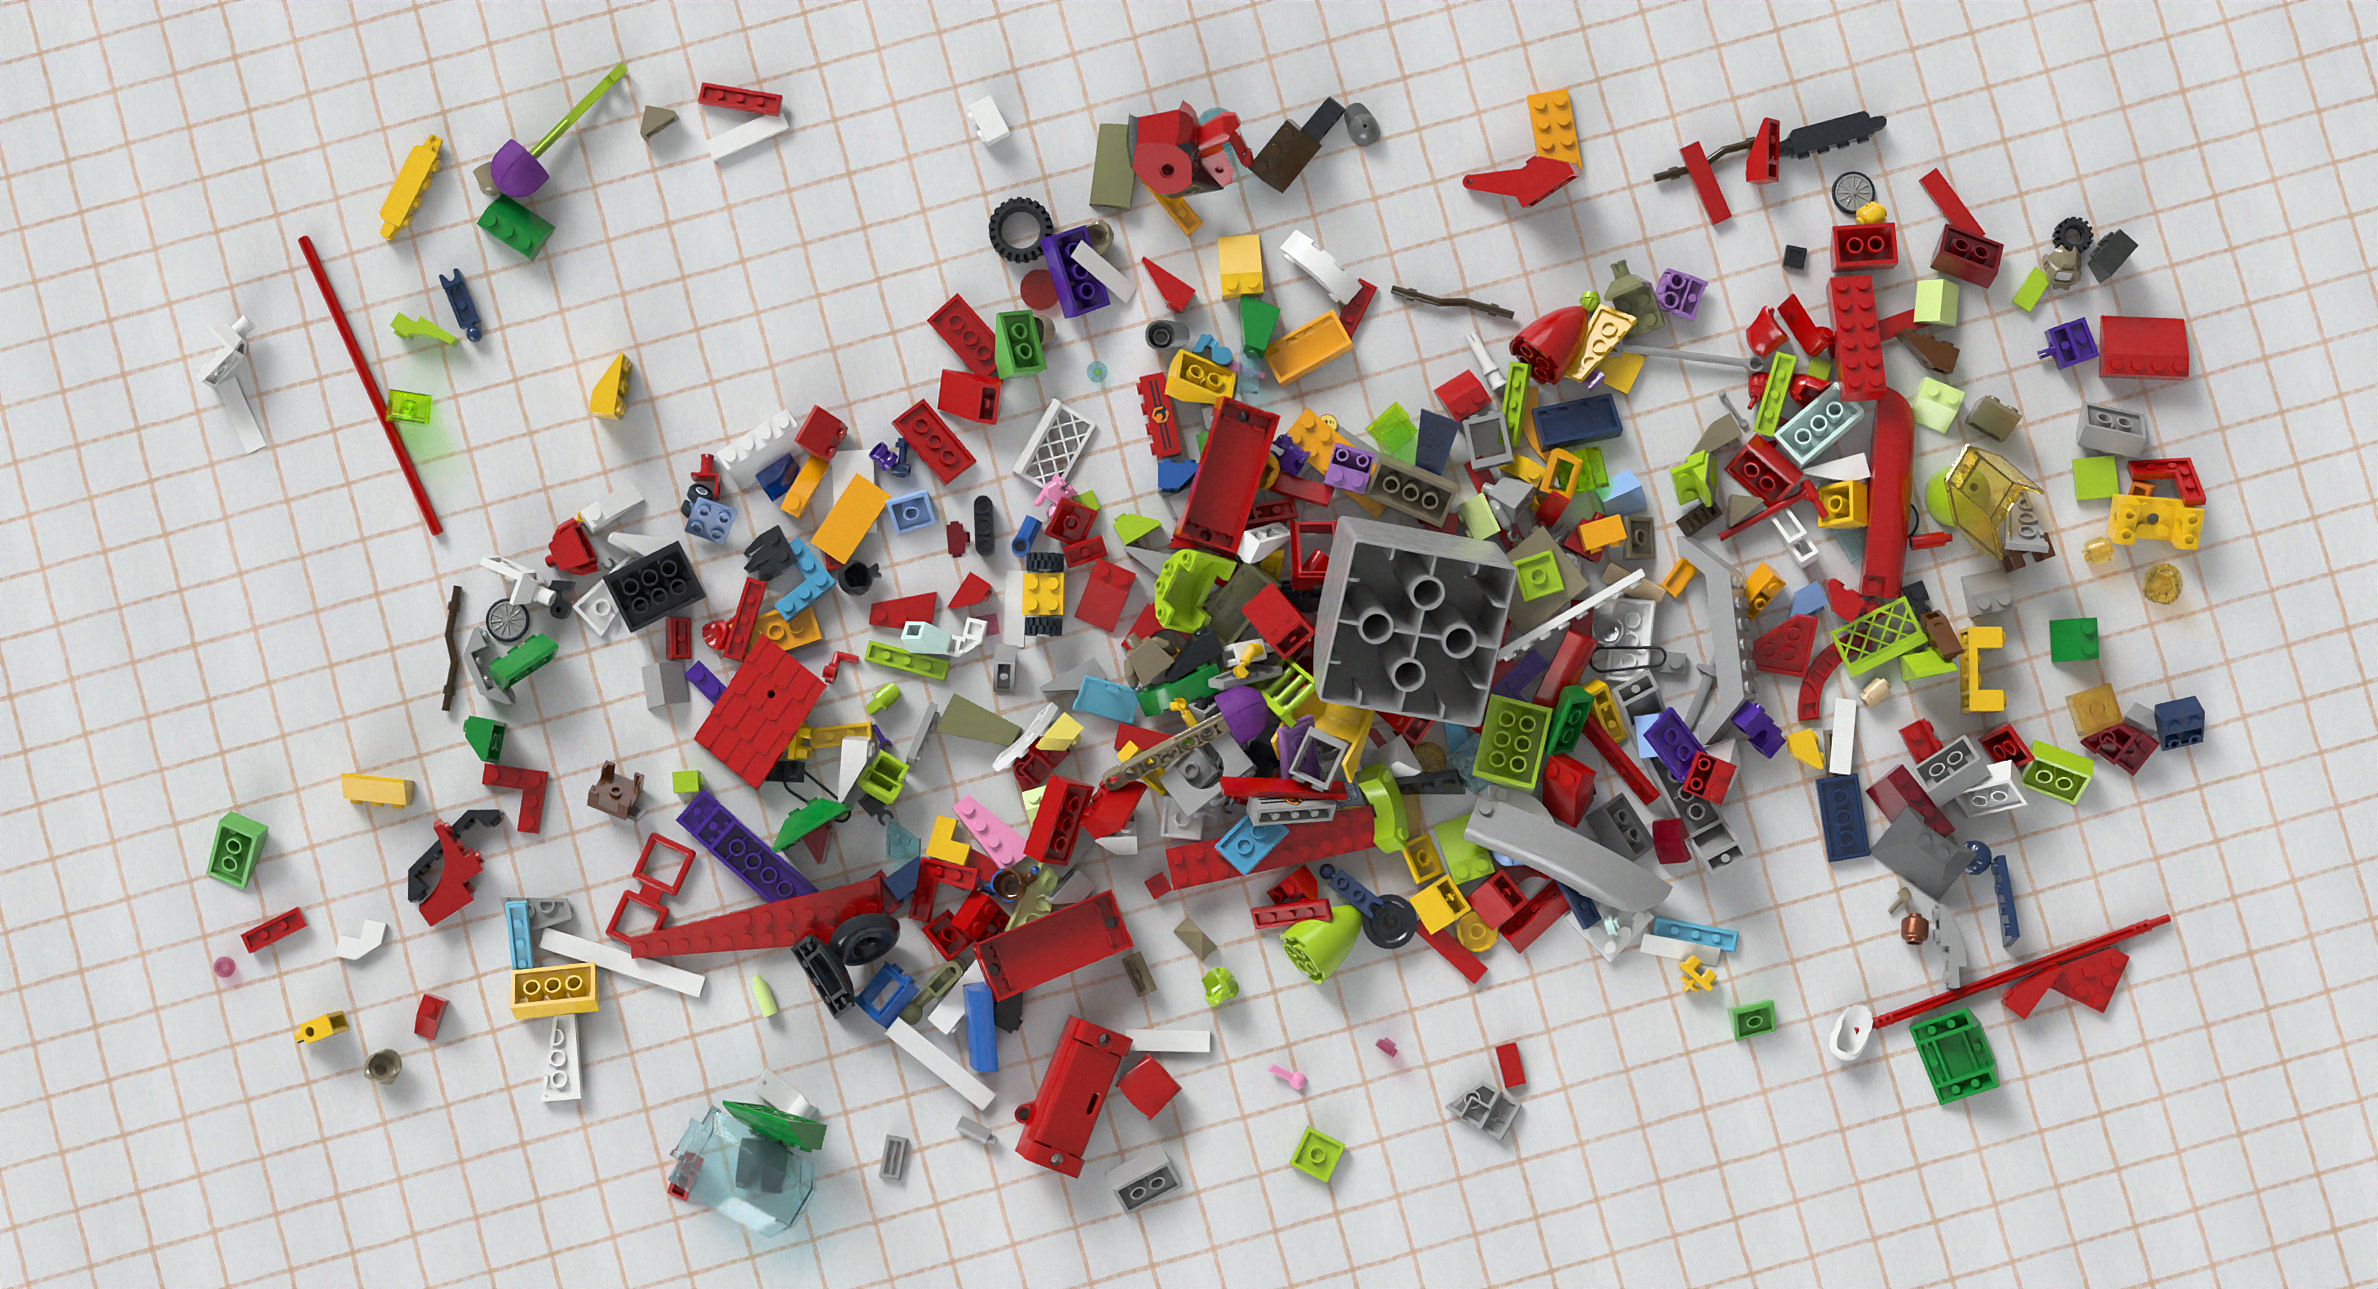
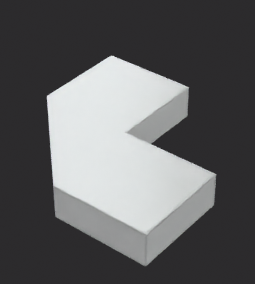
[946,617,989,658]
[335,919,387,960]

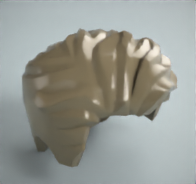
[1086,219,1114,256]
[364,1048,402,1085]

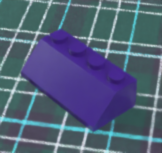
[1039,225,1111,319]

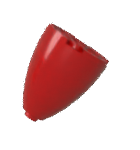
[1509,306,1589,386]

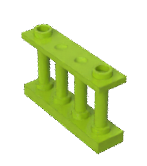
[1244,650,1316,728]

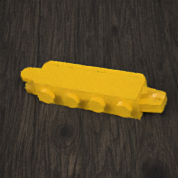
[379,134,444,241]

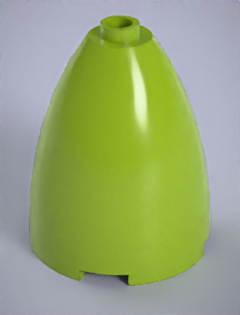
[1925,464,1991,527]
[1279,904,1363,985]

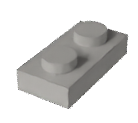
[1649,650,1686,675]

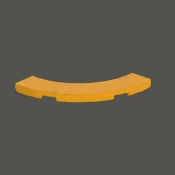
[1522,386,1589,481]

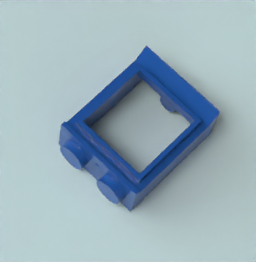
[855,960,919,1029]

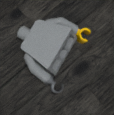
[1481,477,1544,542]

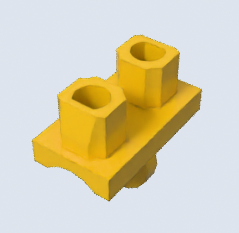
[786,723,815,761]
[1678,955,1717,993]

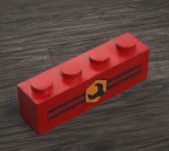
[1136,372,1182,460]

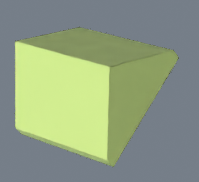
[1913,279,1959,327]

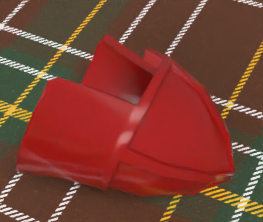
[1788,373,1833,410]

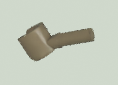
[1888,887,1911,914]

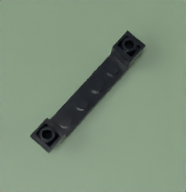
[408,809,505,903]

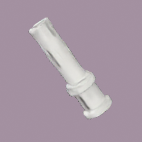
[1465,330,1507,392]

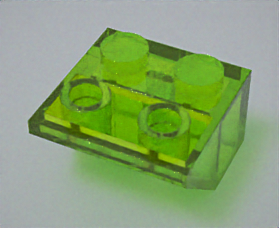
[1557,446,1610,496]

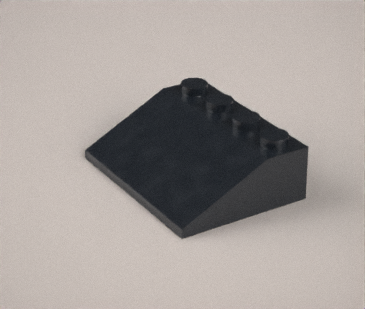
[602,540,708,633]

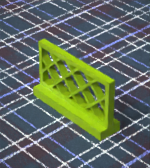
[1829,596,1928,677]

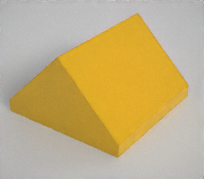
[1400,833,1445,884]

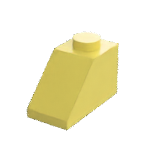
[1036,712,1084,751]

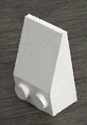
[838,735,875,803]

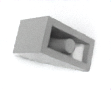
[993,644,1017,693]
[1044,868,1096,904]

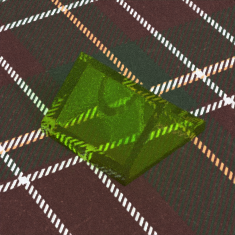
[385,389,431,427]

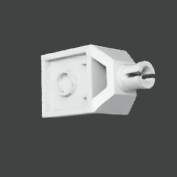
[196,315,256,388]
[480,555,556,607]

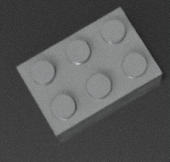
[1912,734,1992,808]

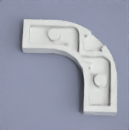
[992,702,1058,772]

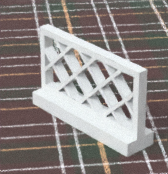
[1011,398,1096,489]

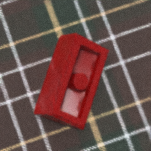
[665,617,691,660]

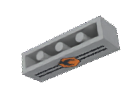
[1246,797,1337,826]

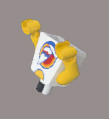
[1220,638,1274,679]

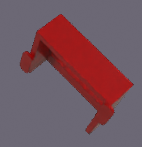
[1288,519,1338,590]

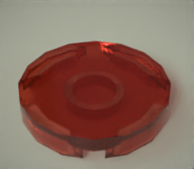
[1020,269,1059,311]

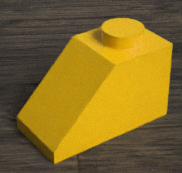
[1499,452,1546,490]

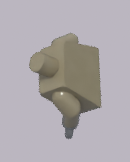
[1124,632,1180,690]

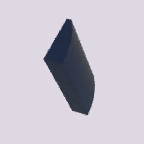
[1531,393,1623,453]

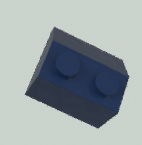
[882,855,921,904]

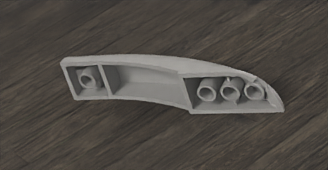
[1463,797,1673,912]

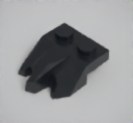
[743,525,799,581]

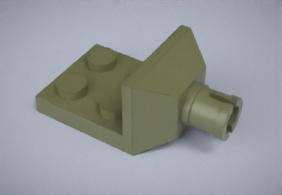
[1604,260,1666,340]

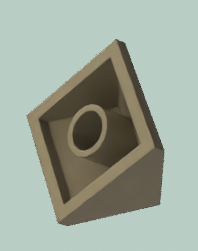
[1621,516,1655,561]

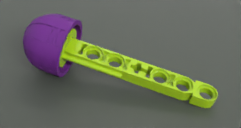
[491,62,628,197]

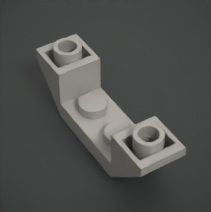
[463,627,516,706]

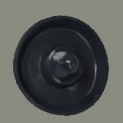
[829,913,900,966]

